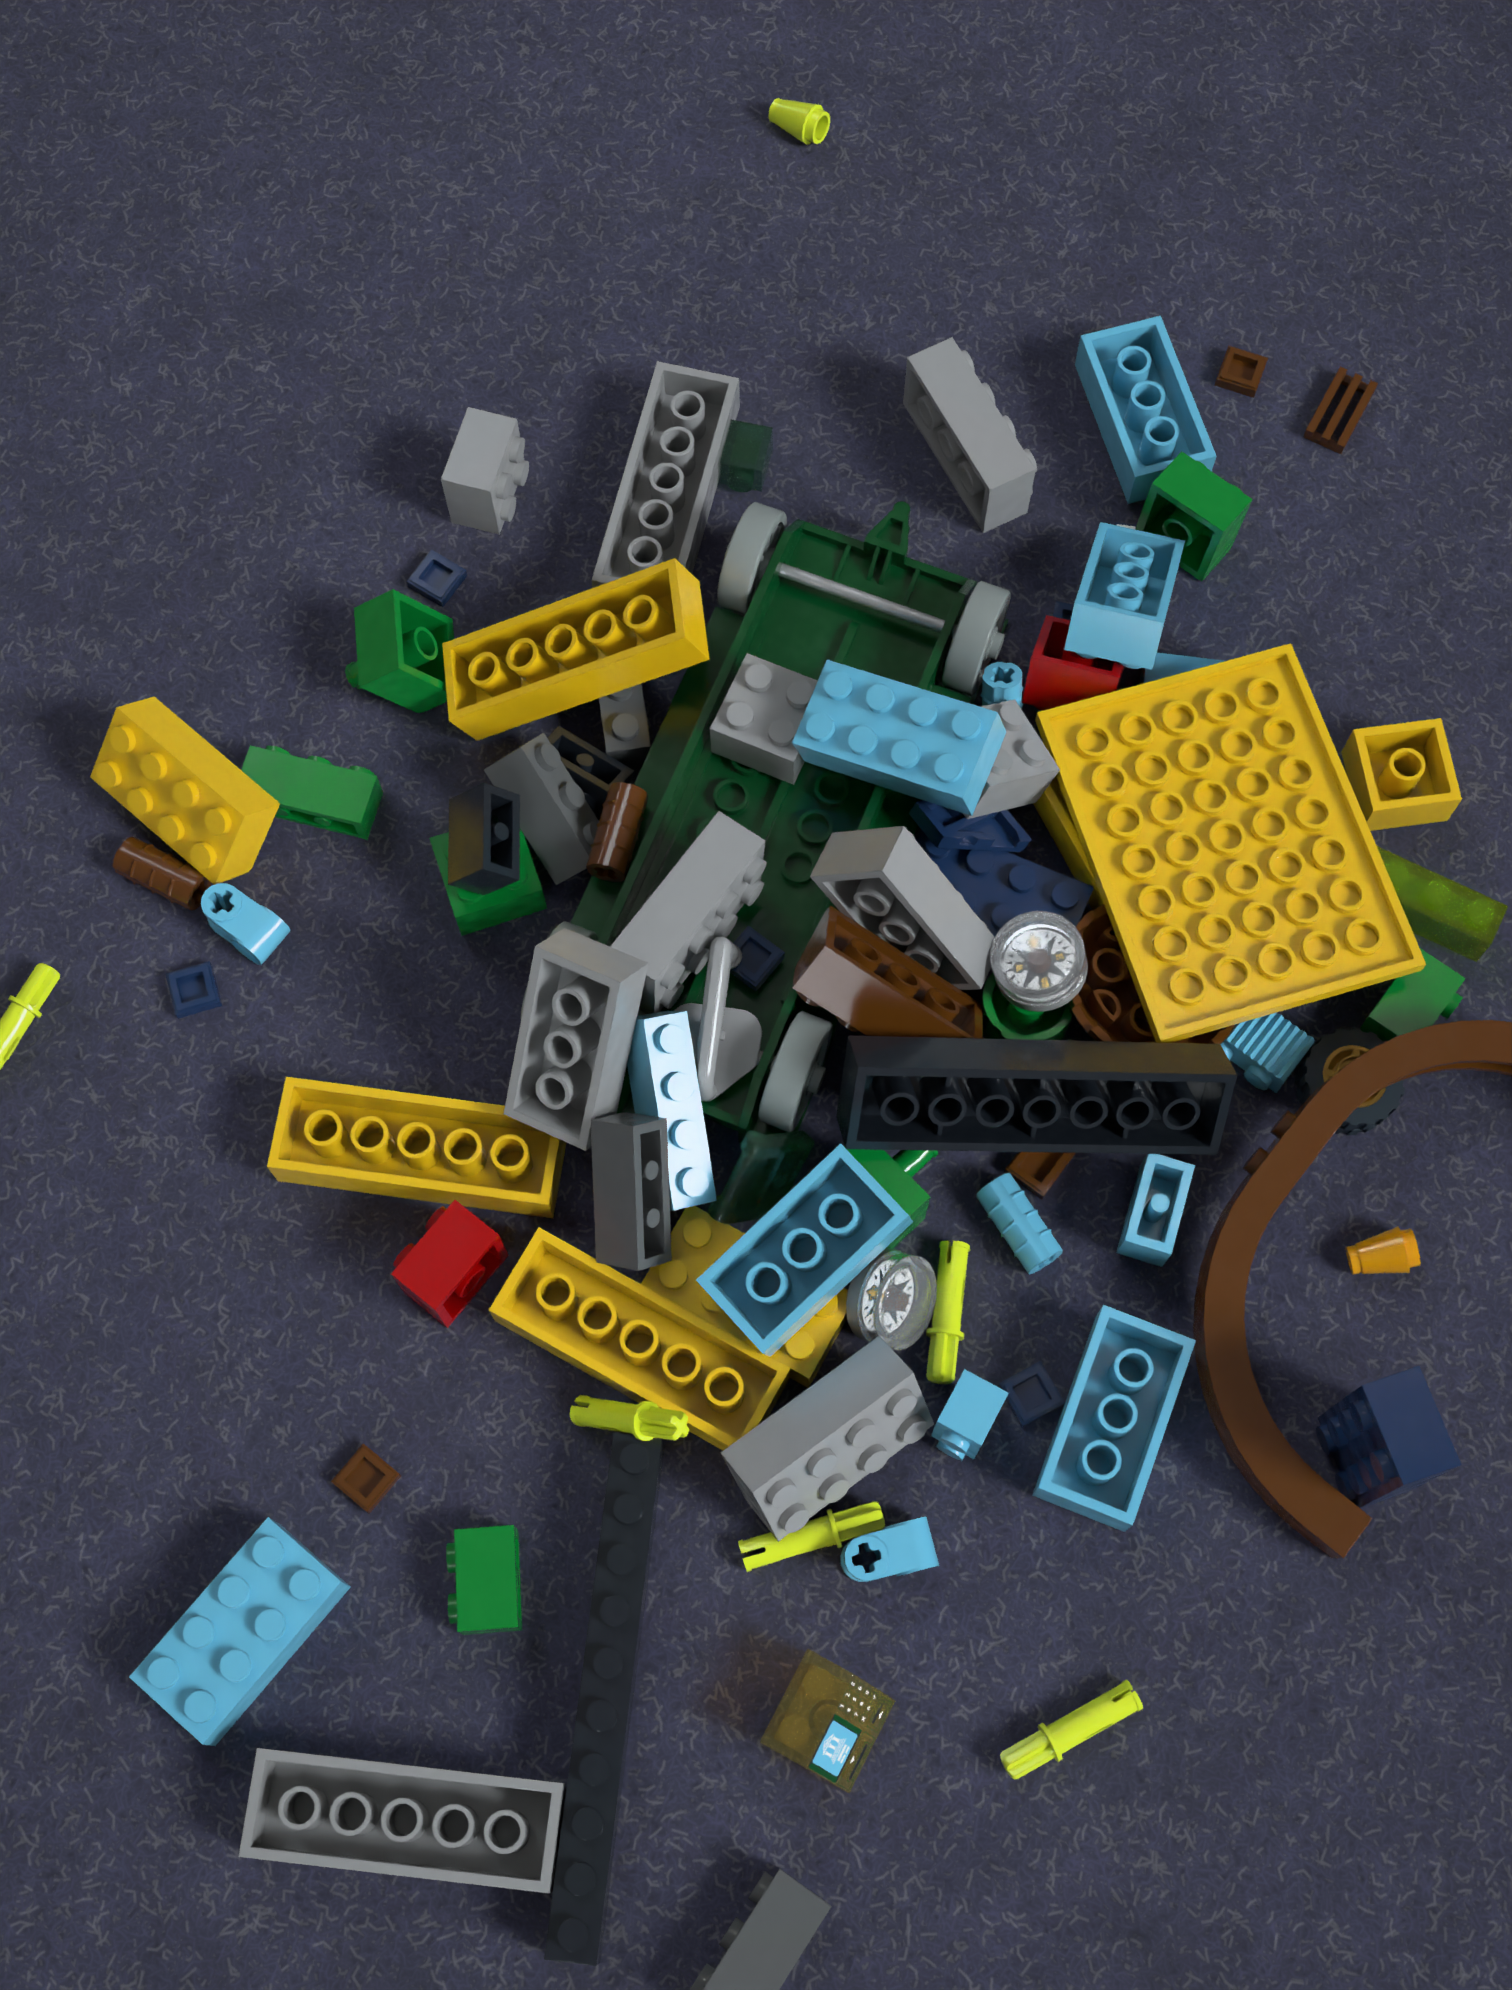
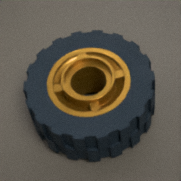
[1294,1027,1405,1136]

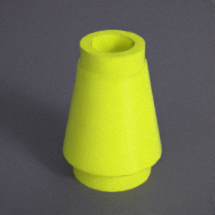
[768,98,830,145]

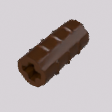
[586,782,649,882]
[113,837,211,911]

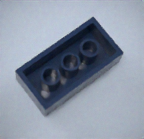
[916,830,1094,942]
[1316,1366,1462,1508]

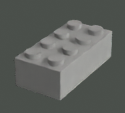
[903,337,1037,533]
[610,811,767,1014]
[810,826,999,990]
[504,928,649,1151]
[721,1335,934,1542]

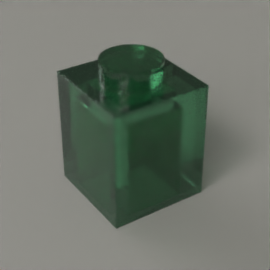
[720,420,773,492]

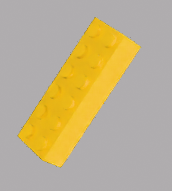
[442,558,710,741]
[267,1077,566,1218]
[489,1227,791,1451]

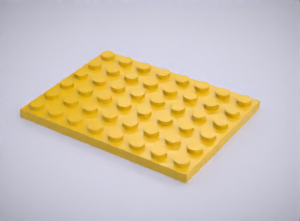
[1035,643,1426,1043]

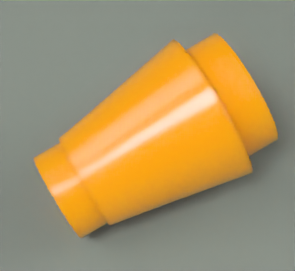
[1345,1226,1421,1275]

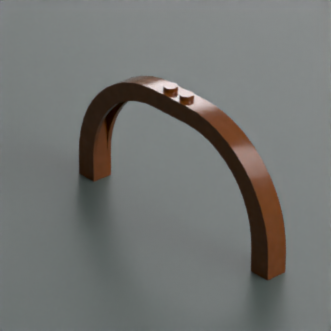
[1193,1020,1512,1558]

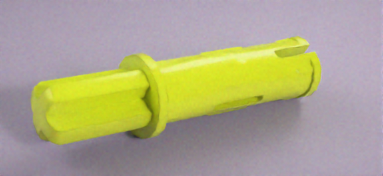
[0,963,60,1070]
[926,1240,970,1384]
[570,1395,689,1441]
[738,1501,885,1572]
[1000,1680,1143,1779]

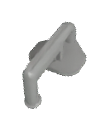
[674,937,762,1101]

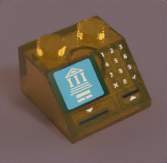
[760,1649,895,1793]

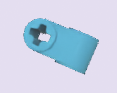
[201,883,290,965]
[840,1516,939,1582]

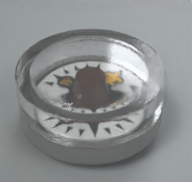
[990,911,1088,1012]
[846,1247,937,1351]

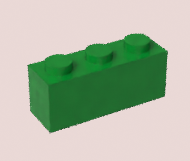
[241,745,383,840]

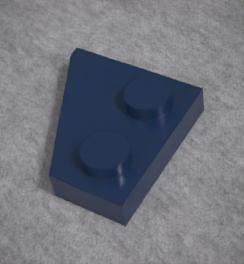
[908,800,1032,852]

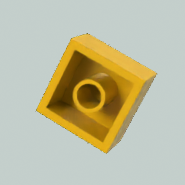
[1341,718,1462,831]

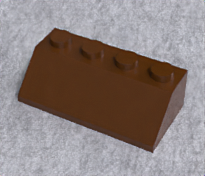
[792,905,983,1039]

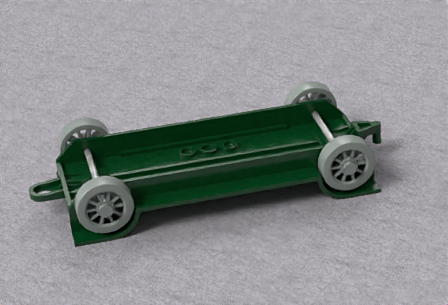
[520,501,1011,1161]

